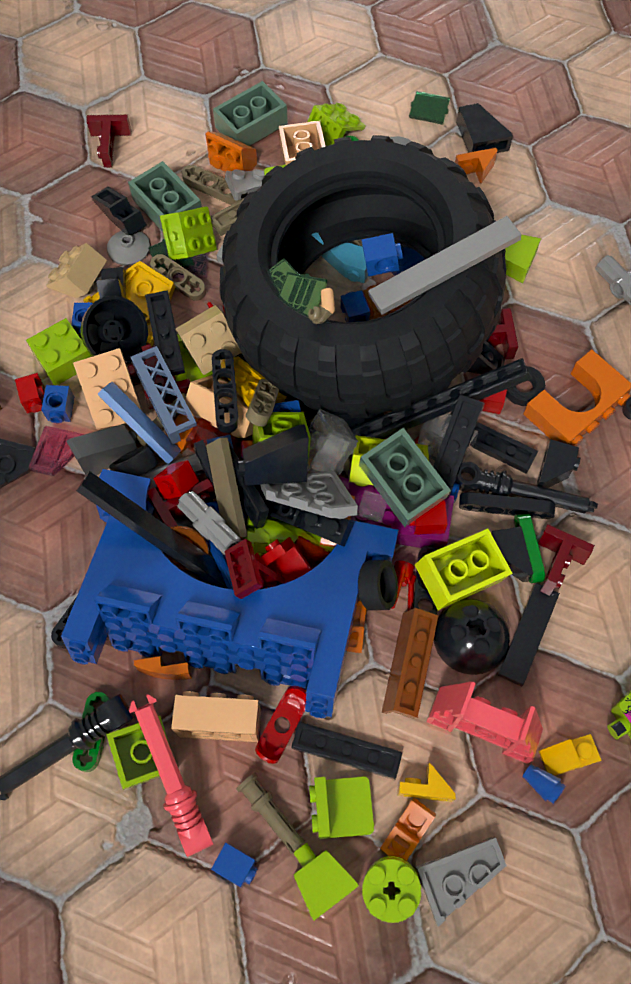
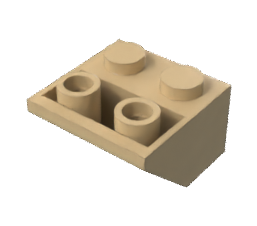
[46,243,107,298]

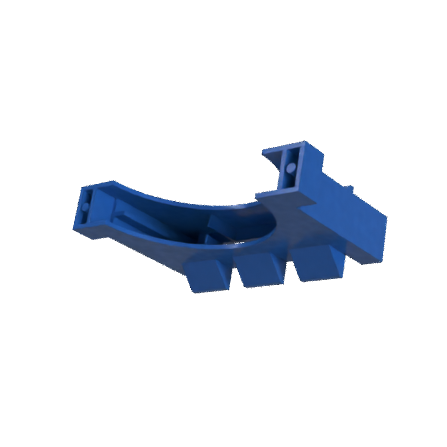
[61,469,398,718]

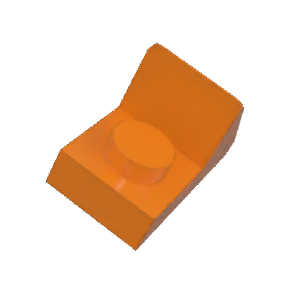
[455,148,497,184]

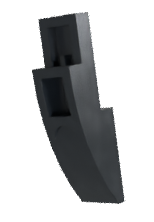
[261,492,354,547]

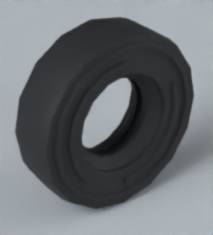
[506,366,546,406]

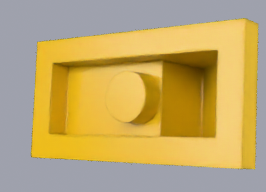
[538,734,602,776]
[397,762,456,802]

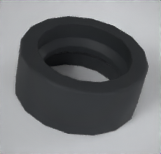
[109,445,158,476]
[358,560,398,611]

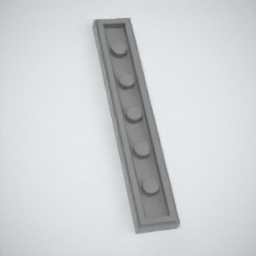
[368,216,521,315]

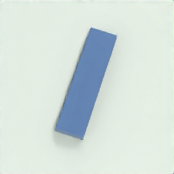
[98,382,181,464]

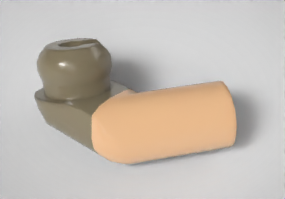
[308,288,335,324]

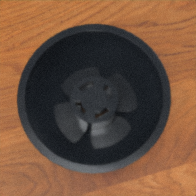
[81,296,148,364]
[433,599,510,675]

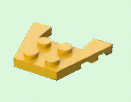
[83,261,176,347]

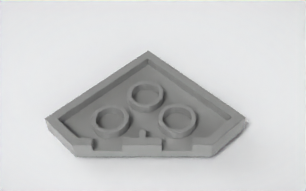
[261,471,358,519]

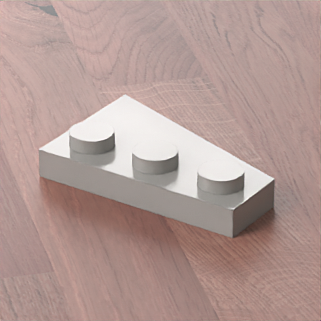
[416,836,507,927]

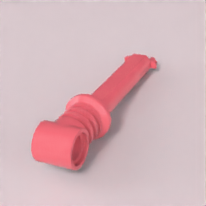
[129,694,213,857]

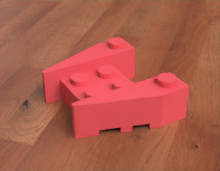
[426,682,543,764]

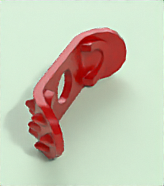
[255,686,306,764]

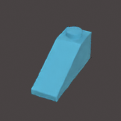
[312,232,368,283]

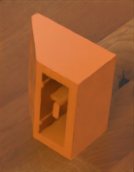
[205,131,257,172]

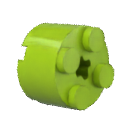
[362,856,421,923]

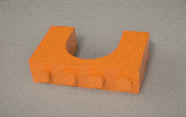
[523,349,631,446]

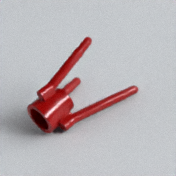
[391,561,416,611]

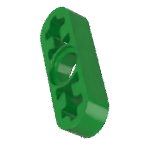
[514,513,545,584]
[72,692,110,772]

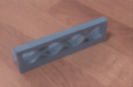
[130,346,197,445]

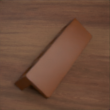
[382,608,438,719]

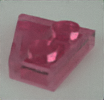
[29,426,85,476]

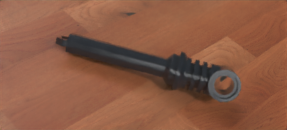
[455,462,598,514]
[0,694,135,801]

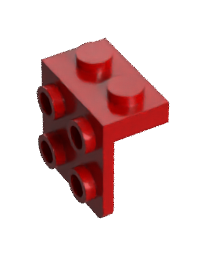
[255,537,312,583]

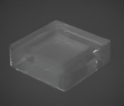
[357,490,387,523]

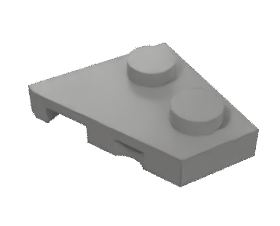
[225,169,265,200]

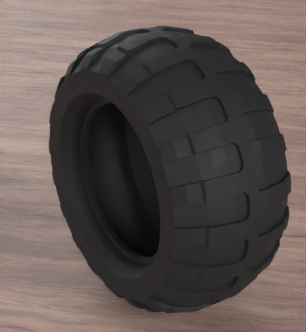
[219,135,506,418]

